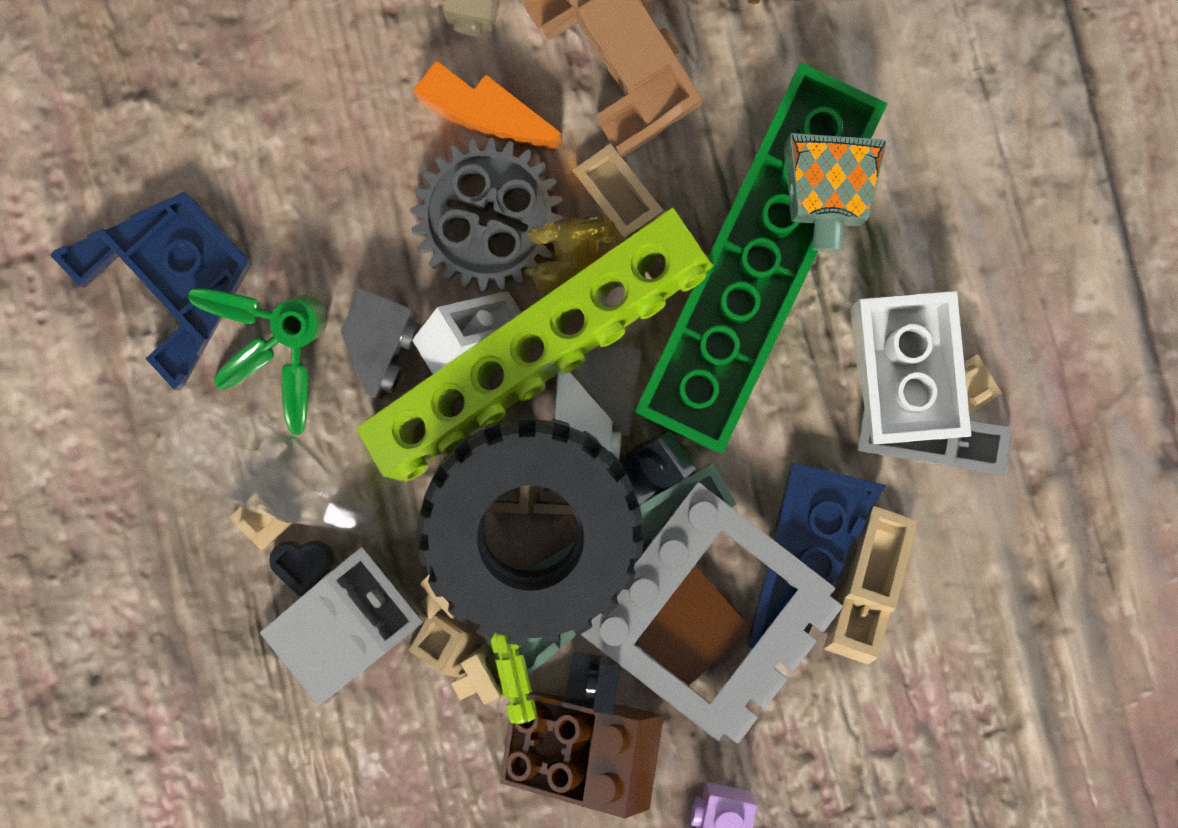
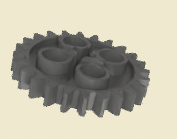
[410,138,564,293]

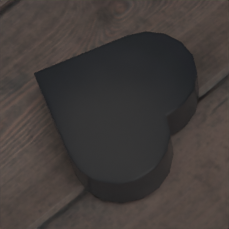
[269,540,334,598]

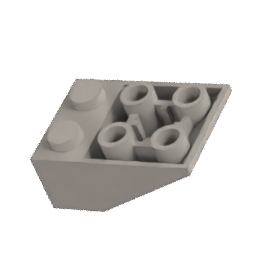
[260,543,428,706]

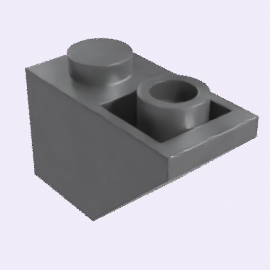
[340,288,420,400]

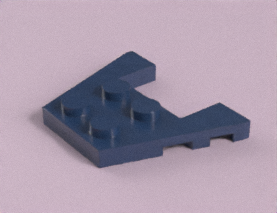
[50,192,252,391]

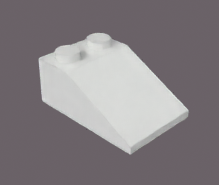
[850,291,971,445]

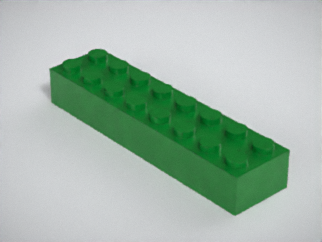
[633,62,888,454]

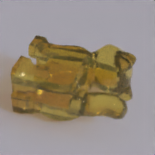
[525,215,616,295]

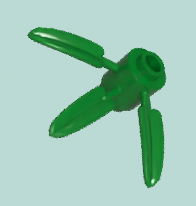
[188,288,328,435]

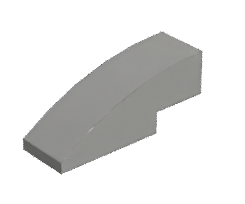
[858,409,1013,476]

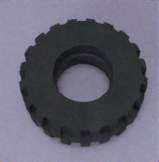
[417,416,643,646]

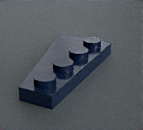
[747,462,886,648]

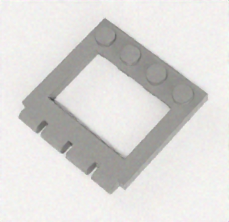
[581,482,844,743]

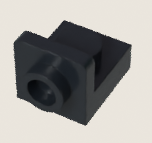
[619,430,696,505]
[566,652,620,715]

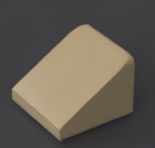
[408,612,480,677]

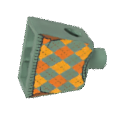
[784,133,886,252]

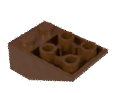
[500,692,664,819]

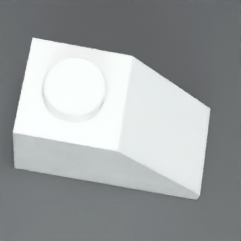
[412,291,522,374]
[555,372,621,460]

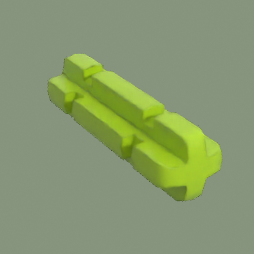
[491,633,537,724]

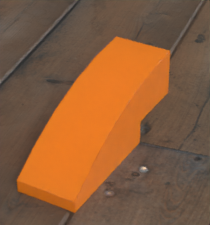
[413,60,562,150]

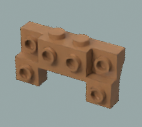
[521,0,703,158]

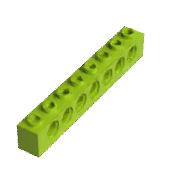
[355,207,713,481]

